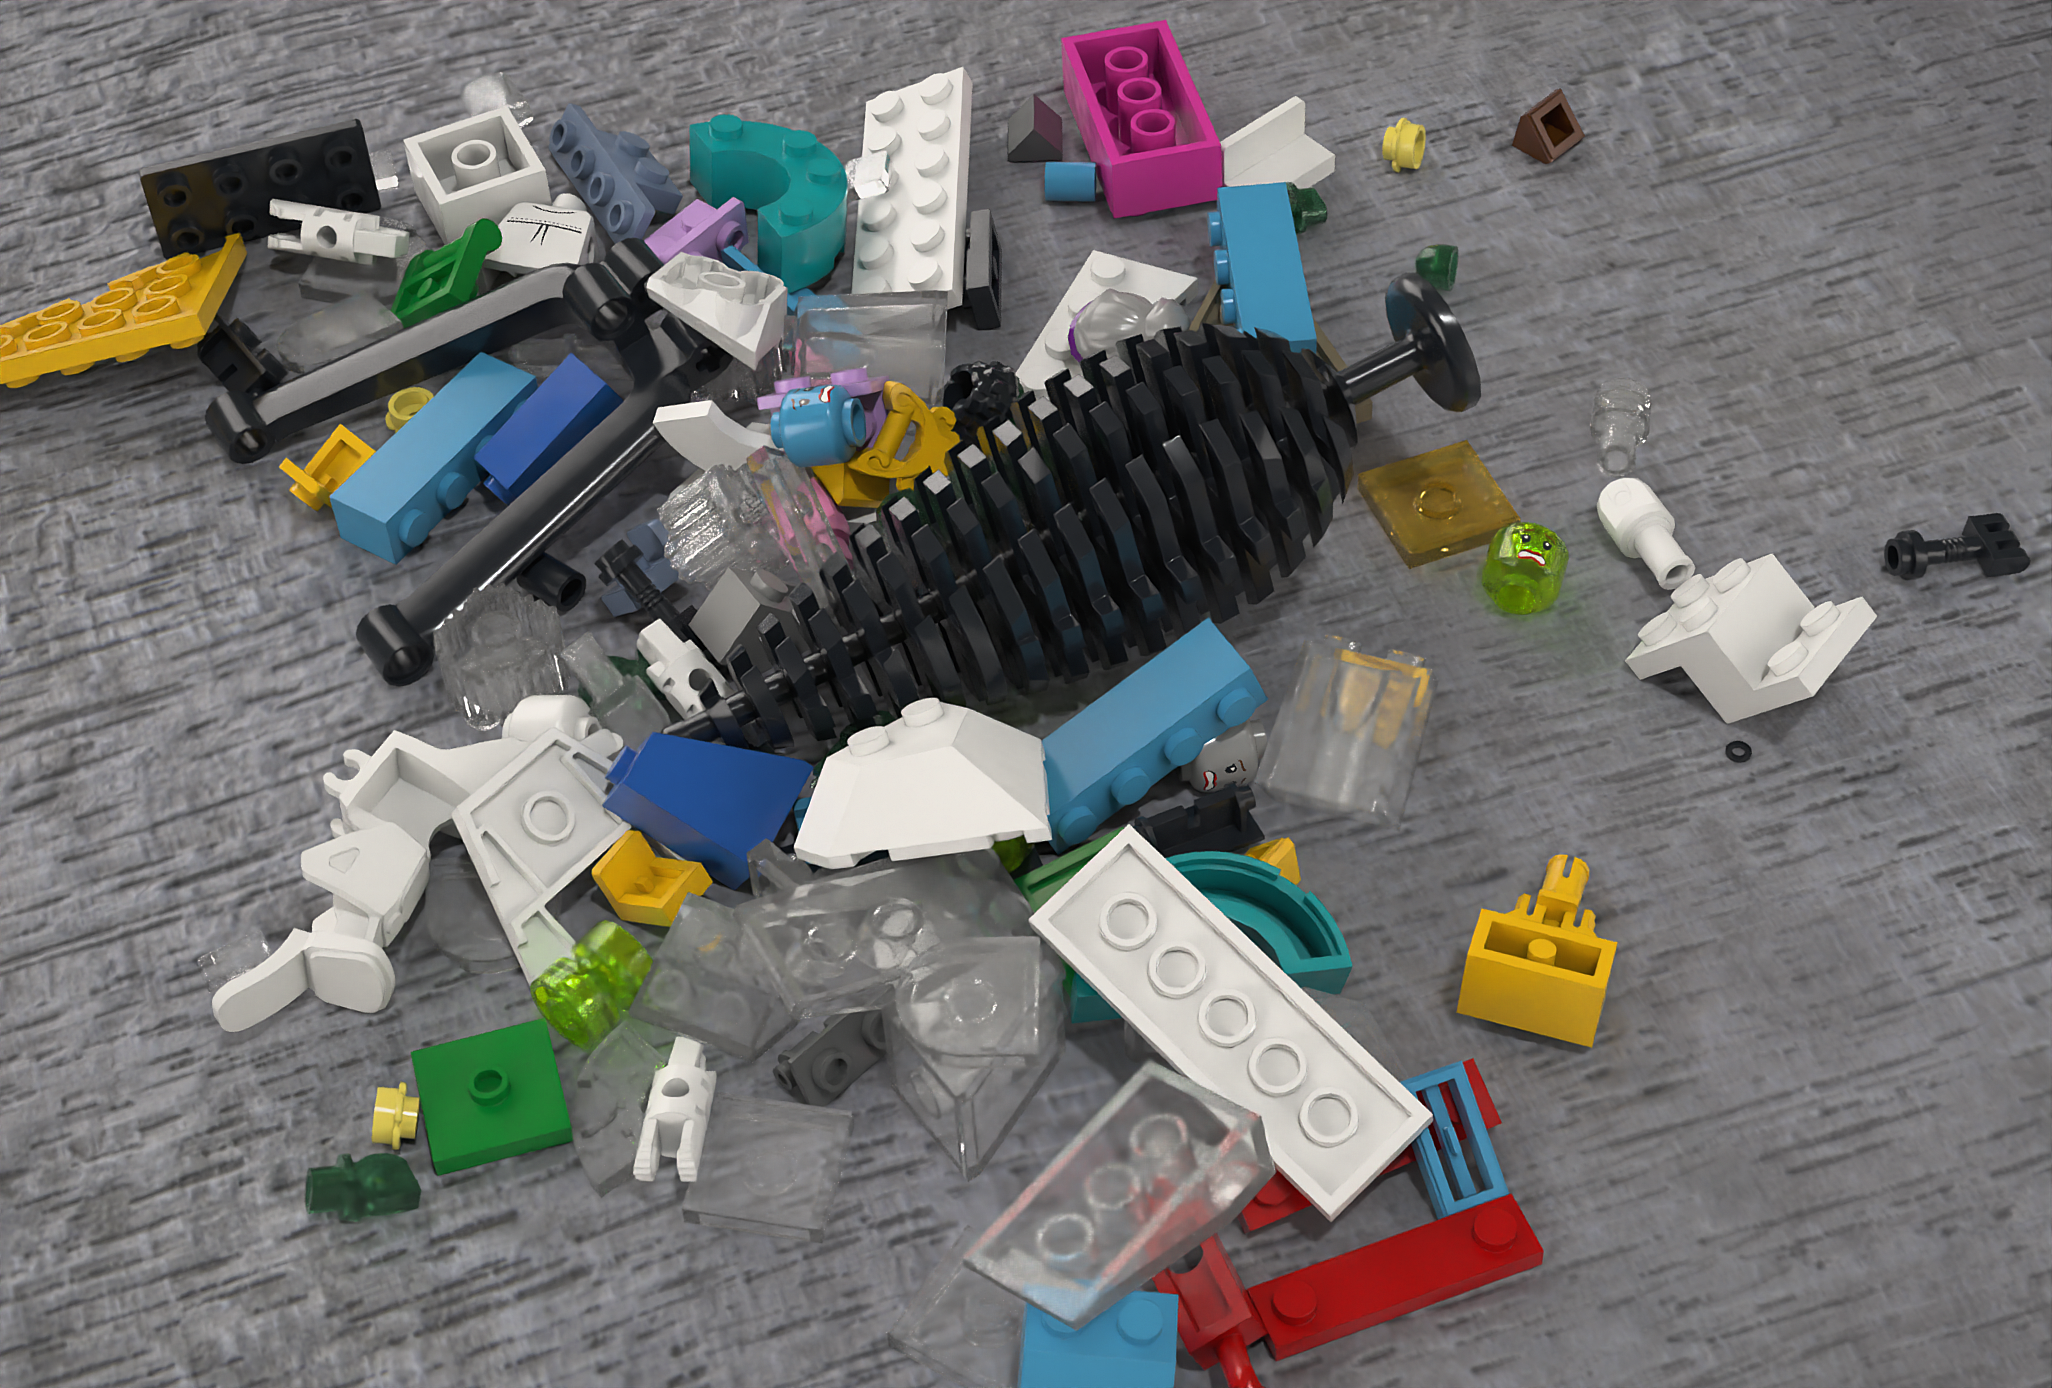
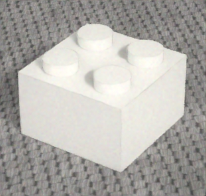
[403,106,552,245]

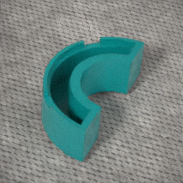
[689,114,848,293]
[1070,851,1353,1024]

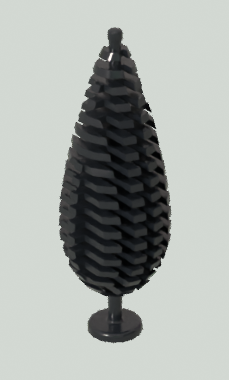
[660,272,1481,750]

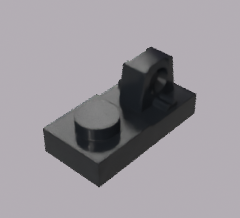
[962,209,1002,330]

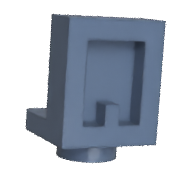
[600,519,692,617]

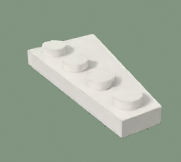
[1015,250,1198,401]

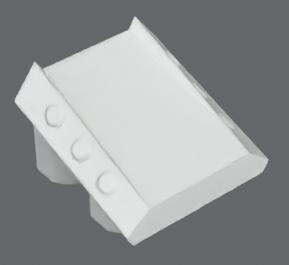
[646,252,788,371]

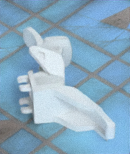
[212,729,623,1032]

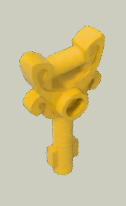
[848,381,960,497]

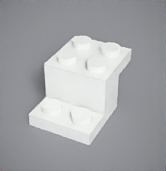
[1625,554,1877,724]

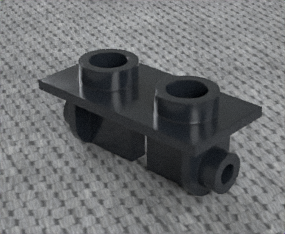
[197,313,289,398]
[1133,782,1265,858]

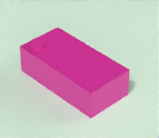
[1061,20,1222,219]

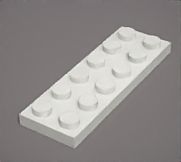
[849,67,973,337]
[1028,824,1433,1222]

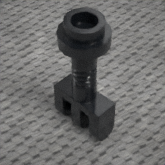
[1884,513,2031,581]
[594,539,707,652]

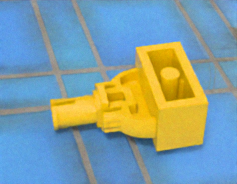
[1456,854,1618,1048]

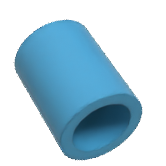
[1045,162,1097,202]

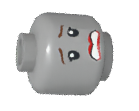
[1175,719,1268,793]

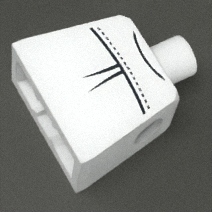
[477,194,599,294]

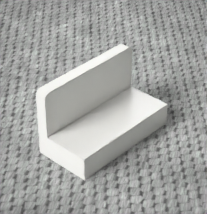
[1220,96,1335,200]

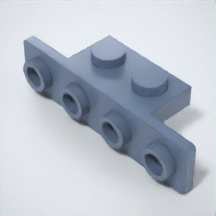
[549,103,683,244]

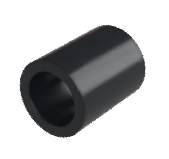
[516,552,586,612]

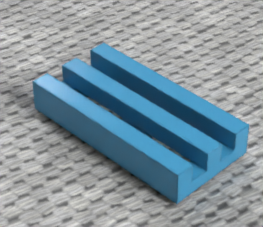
[1400,1060,1509,1220]

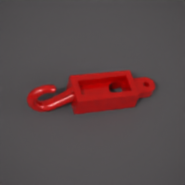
[1131,1177,1268,1388]

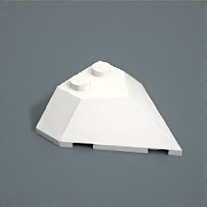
[794,698,1052,870]

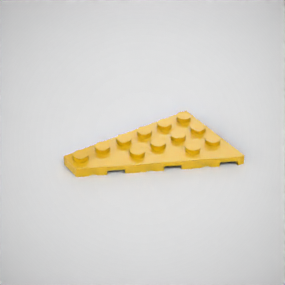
[0,233,247,388]

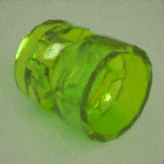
[529,920,660,1049]

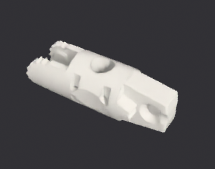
[268,199,410,266]
[637,619,767,747]
[633,1037,717,1182]

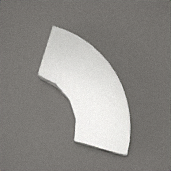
[653,400,814,494]

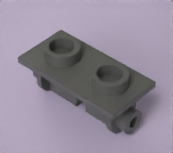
[773,977,913,1115]

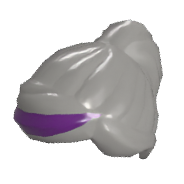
[1068,288,1191,364]

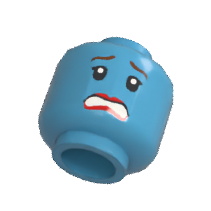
[770,385,866,467]

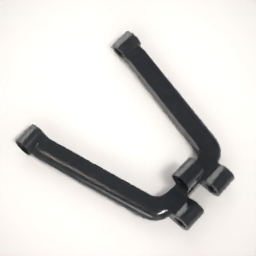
[205,238,733,687]

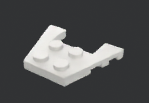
[451,726,687,1003]

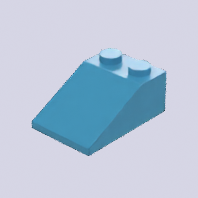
[1018,1281,1179,1388]

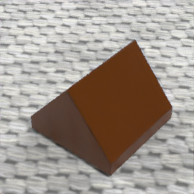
[1512,88,1585,164]

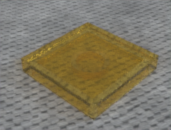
[1357,440,1521,569]

